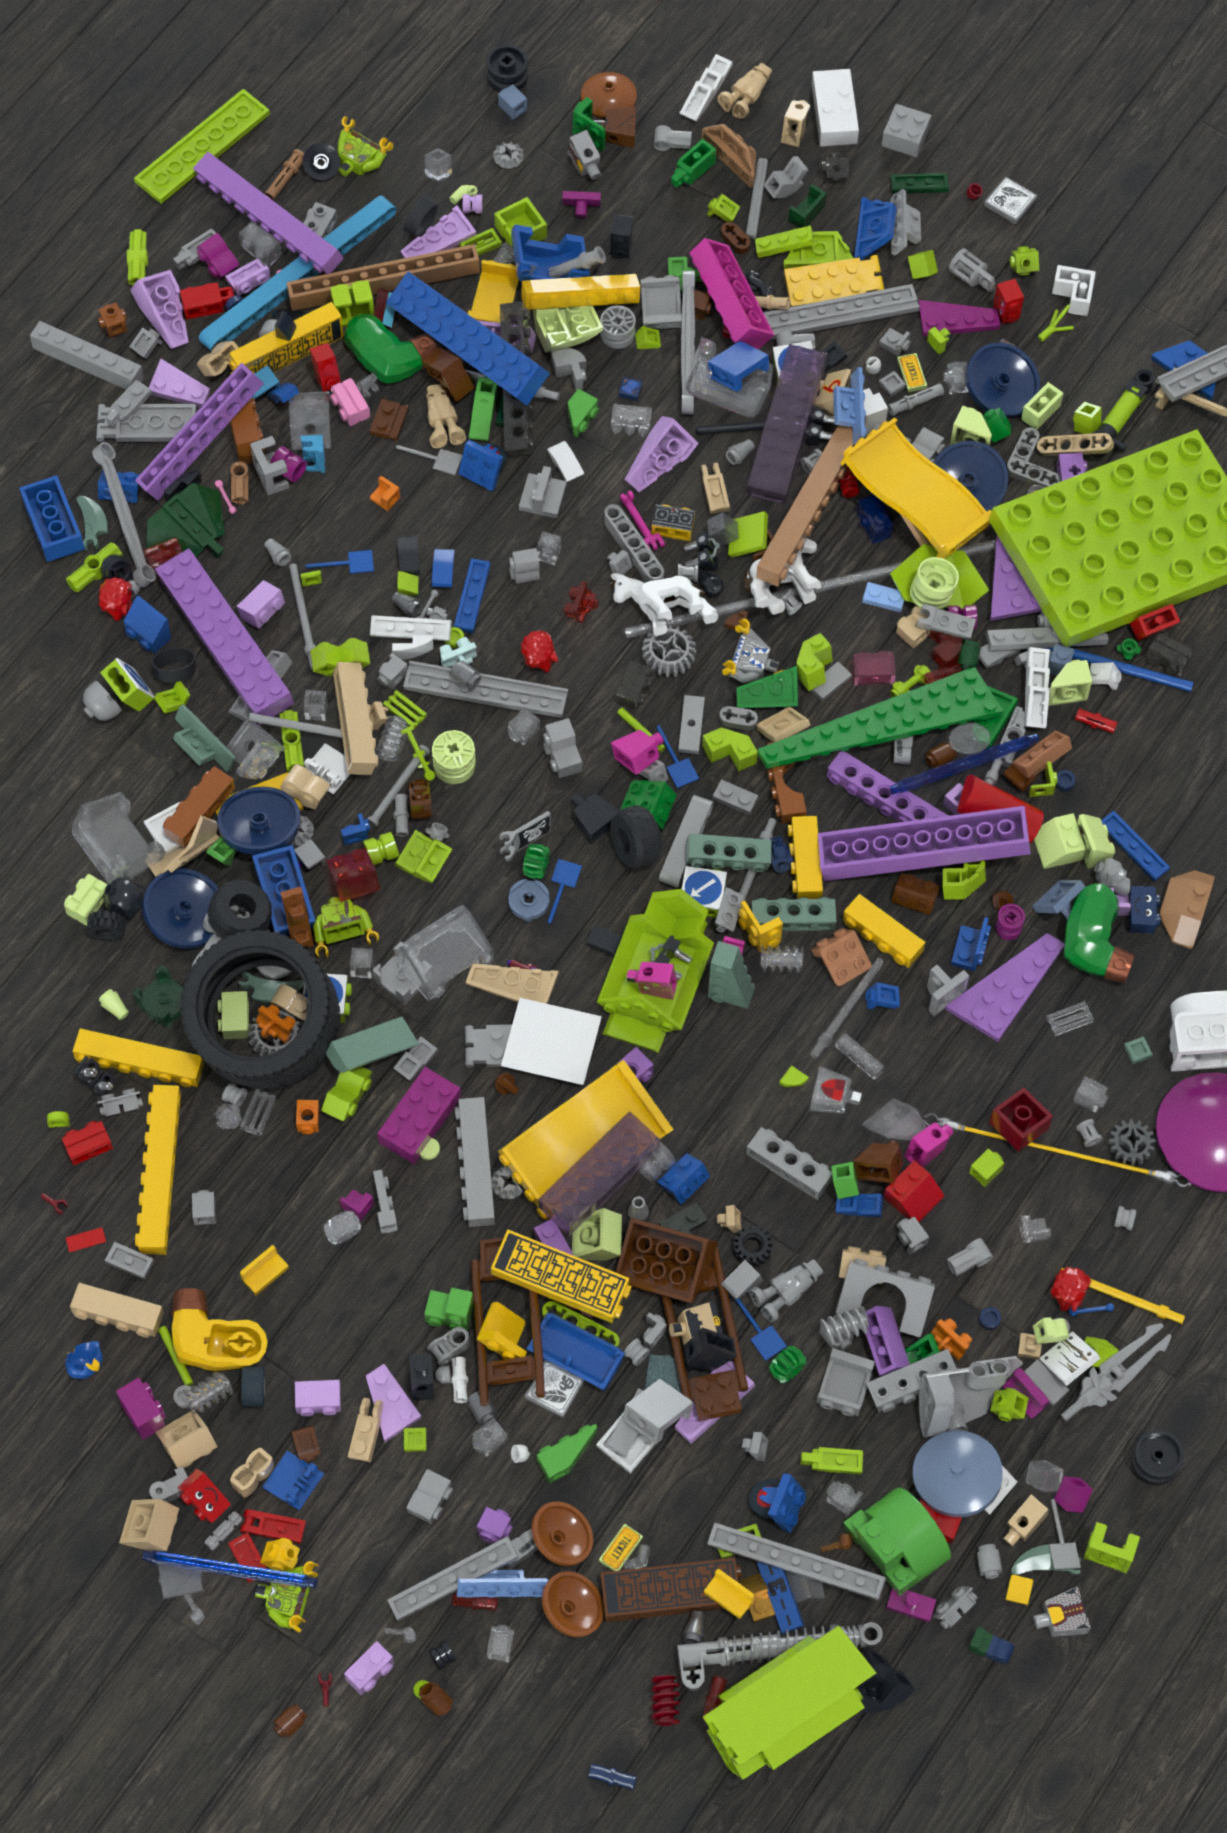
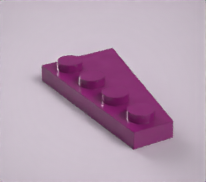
[918,300,1000,336]

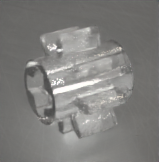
[215,1103,242,1130]

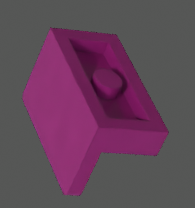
[1003,1367,1051,1419]

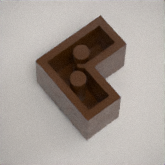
[422,347,475,402]

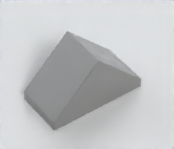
[721,1260,763,1299]

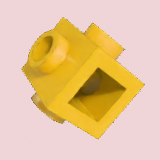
[260,1538,300,1573]

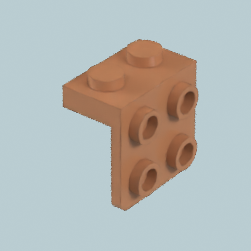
[811,928,871,986]

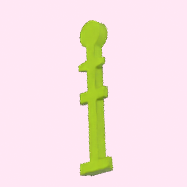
[400,725,435,781]

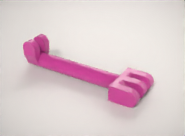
[620,490,665,550]

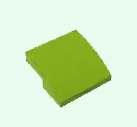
[394,830,452,883]

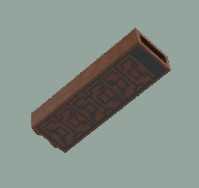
[600,1558,742,1622]

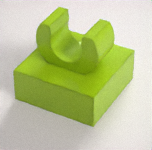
[927,327,950,354]

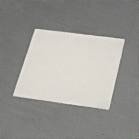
[501,998,602,1085]

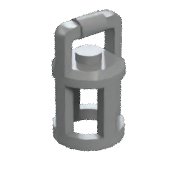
[949,248,995,292]

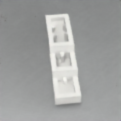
[680,54,733,122]
[1025,647,1050,729]

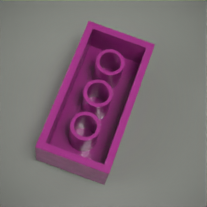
[377,1067,461,1164]

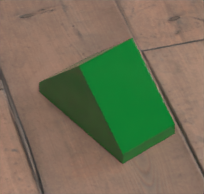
[905,1333,940,1364]

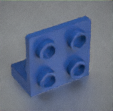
[951,917,991,971]

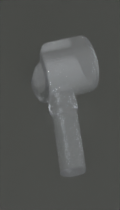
[184,1593,205,1625]
[384,1627,416,1643]

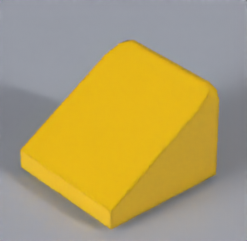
[1006,1575,1033,1605]

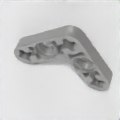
[1007,427,1061,489]

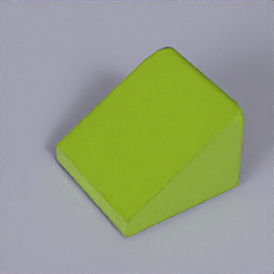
[635,326,661,349]
[300,570,322,587]
[398,571,419,595]

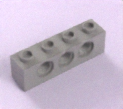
[746,1127,833,1200]

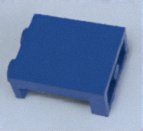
[708,341,769,392]

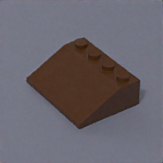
[615,1218,718,1303]

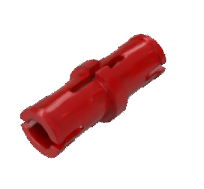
[1075,708,1118,734]

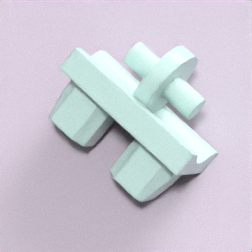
[440,637,477,668]

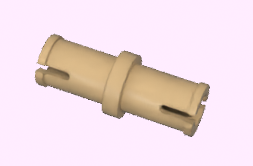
[755,295,791,311]

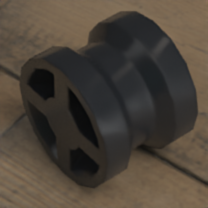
[429,1641,456,1670]

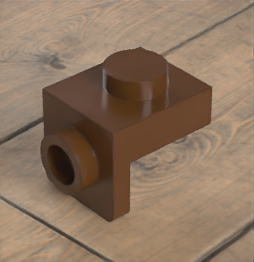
[291,1425,321,1462]

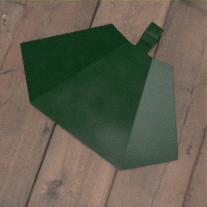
[146,483,225,559]

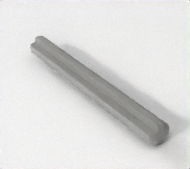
[746,158,768,239]

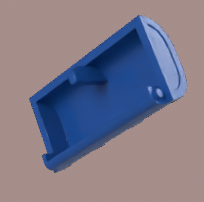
[526,1312,625,1391]

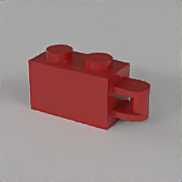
[180,282,234,320]

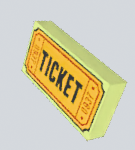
[897,353,927,392]
[599,1524,643,1571]

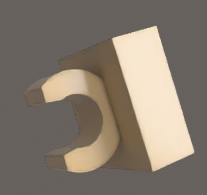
[369,702,392,730]
[717,1205,741,1233]
[1017,1333,1042,1360]

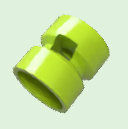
[363,832,399,866]

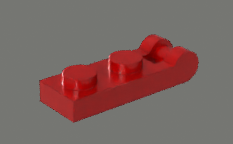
[240,1509,306,1544]

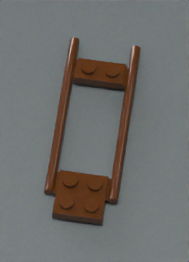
[471,1234,545,1406]
[662,1247,749,1421]

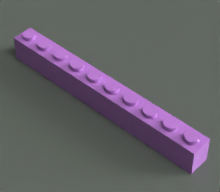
[193,152,344,274]

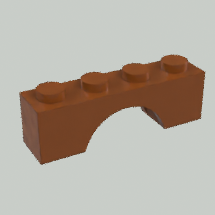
[767,742,806,824]

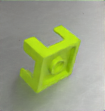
[1083,1522,1140,1573]

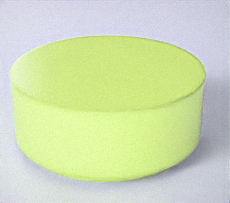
[420,1138,440,1160]

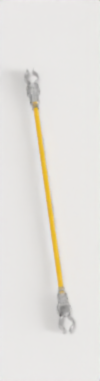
[922,1114,1191,1187]

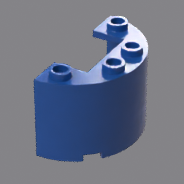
[511,225,590,283]

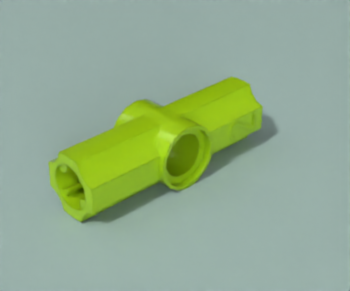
[127,229,148,286]
[66,543,123,592]
[280,710,304,771]

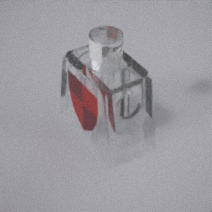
[810,1067,862,1113]

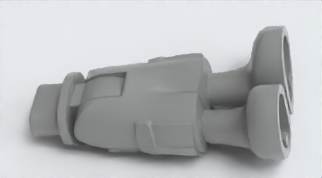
[749,1259,823,1322]

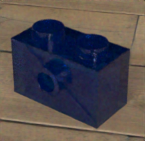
[857,495,893,544]

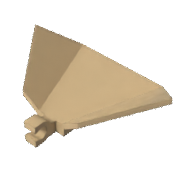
[148,815,221,877]

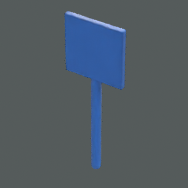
[305,550,374,574]
[656,725,699,788]
[548,859,582,924]
[732,1296,787,1361]

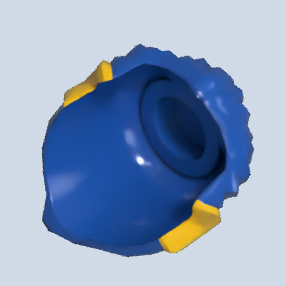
[65,1341,103,1379]

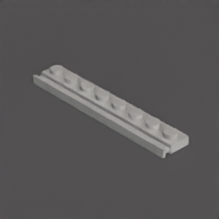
[764,284,920,340]
[1156,345,1227,402]
[403,661,568,718]

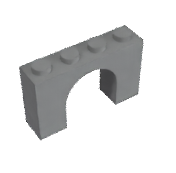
[836,1258,935,1337]

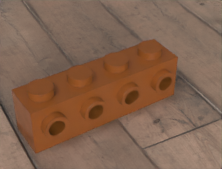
[163,766,235,848]

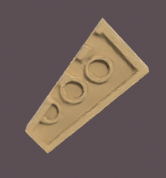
[465,964,559,1004]

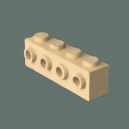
[70,1283,164,1338]

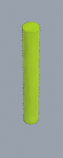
[617,707,665,753]
[158,1326,193,1386]

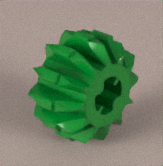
[523,844,550,879]
[769,1346,806,1383]

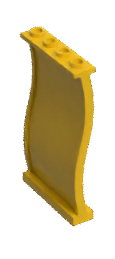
[840,418,992,559]
[498,1060,674,1221]

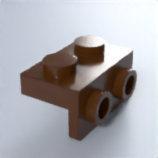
[891,873,941,915]

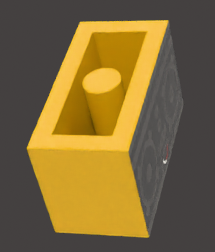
[651,504,695,541]

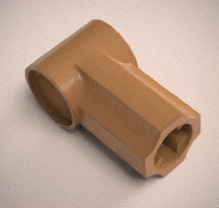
[230,462,250,504]

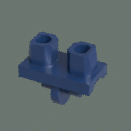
[770,836,793,873]

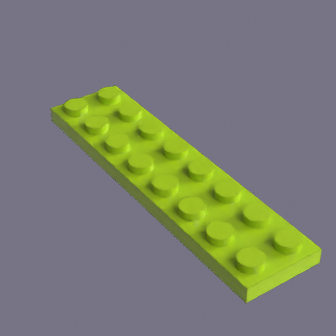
[134,89,270,204]

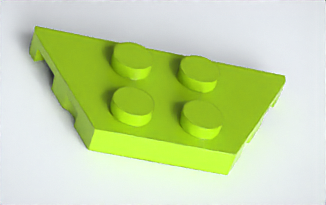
[783,231,853,268]

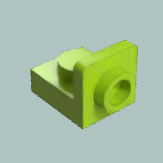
[707,194,740,222]

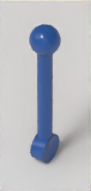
[1069,1303,1114,1317]

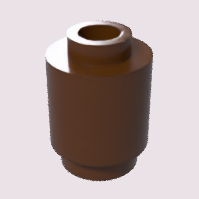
[925,742,957,769]
[419,1682,453,1716]
[273,1704,307,1738]

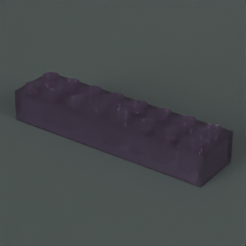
[747,344,827,504]

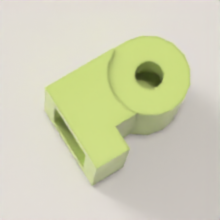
[1033,1317,1069,1344]

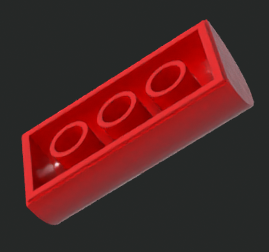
[957,774,1044,843]

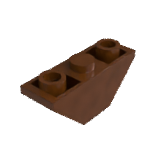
[408,779,432,819]

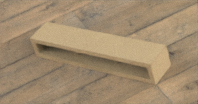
[333,662,378,775]

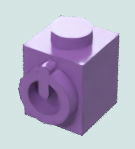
[477,1507,513,1544]

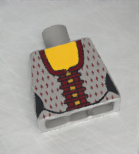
[567,130,602,180]
[1033,1587,1091,1637]

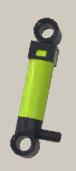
[1088,368,1154,457]

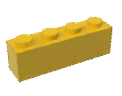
[788,816,823,899]
[843,894,925,968]

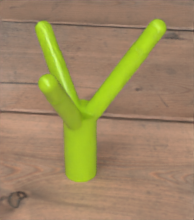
[1038,304,1074,342]

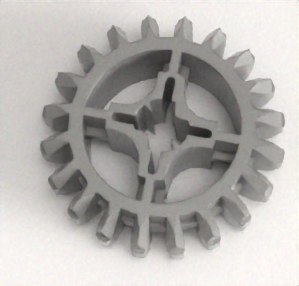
[642,624,696,678]
[248,1009,304,1056]

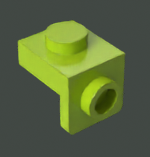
[154,681,190,713]

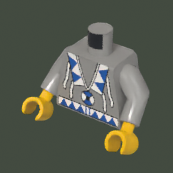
[722,619,780,684]

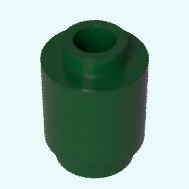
[957,639,981,669]

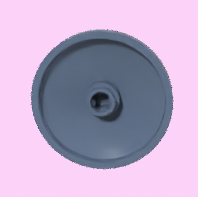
[913,1430,1003,1517]

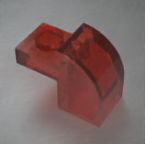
[929,630,962,672]

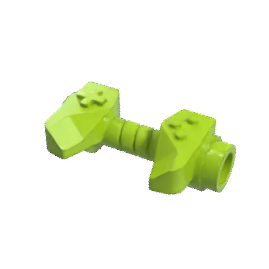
[890,665,934,698]

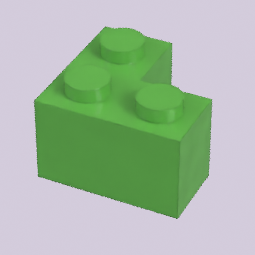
[424,1288,474,1331]

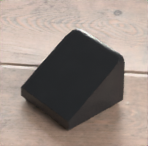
[275,311,297,341]

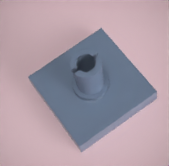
[1032,880,1085,920]

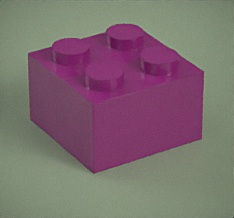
[116,1377,166,1440]

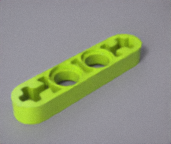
[542,1301,619,1347]

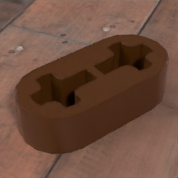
[721,222,750,254]

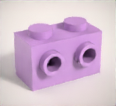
[237,580,285,629]
[295,1380,341,1416]
[344,1641,394,1696]

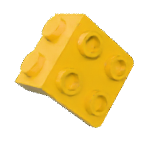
[738,900,783,952]
[477,1302,527,1360]

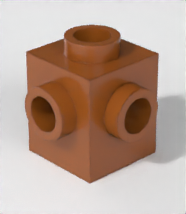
[97,302,127,338]

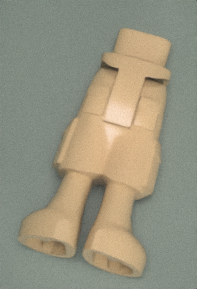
[718,63,772,119]
[426,384,466,449]

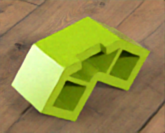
[796,633,833,691]
[310,638,370,676]
[702,728,758,771]
[943,860,986,900]
[321,1066,372,1121]

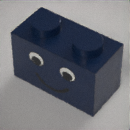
[1128,886,1160,933]

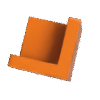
[370,476,400,511]

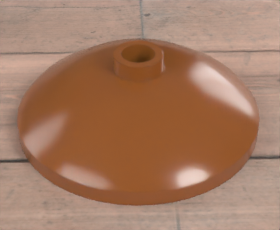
[581,72,637,119]
[531,1502,593,1566]
[542,1571,604,1637]

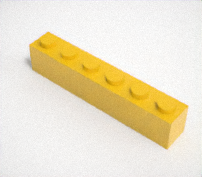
[521,274,640,310]
[73,1029,204,1087]

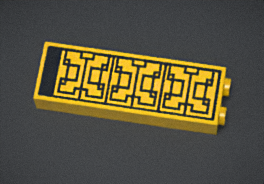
[229,302,344,375]
[491,1230,632,1323]

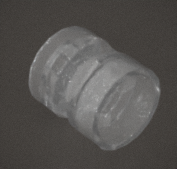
[635,1142,676,1182]

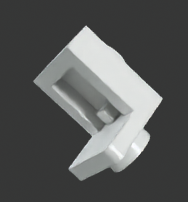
[1090,662,1121,690]

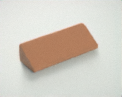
[1012,730,1072,779]

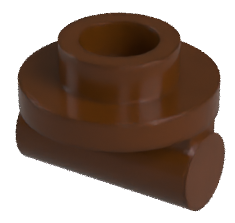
[992,891,1014,910]
[495,1073,518,1095]

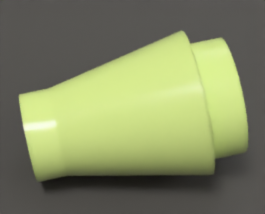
[99,989,129,1020]

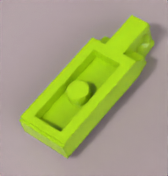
[800,1447,863,1474]

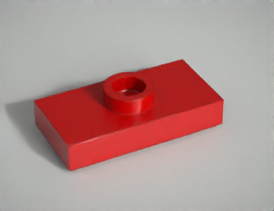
[228,1532,269,1583]

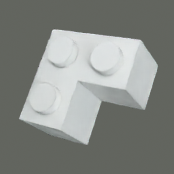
[1052,265,1096,316]
[863,388,888,436]

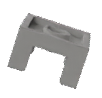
[250,436,290,496]
[372,941,433,1006]

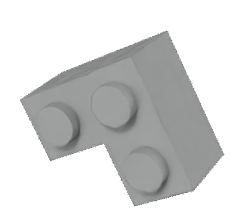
[543,718,582,778]

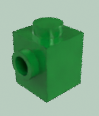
[983,407,1011,443]

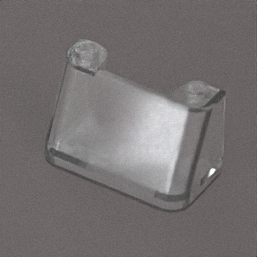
[686,337,774,417]
[72,792,166,883]
[397,905,494,1001]

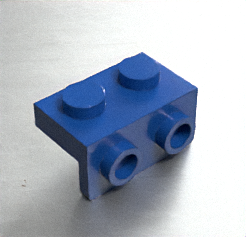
[98,471,140,503]
[657,1153,710,1205]

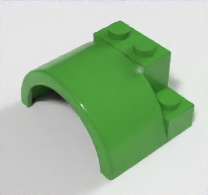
[843,1487,951,1597]

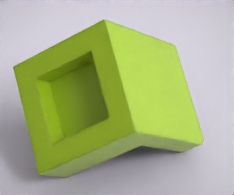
[908,250,938,279]
[1084,1336,1118,1367]

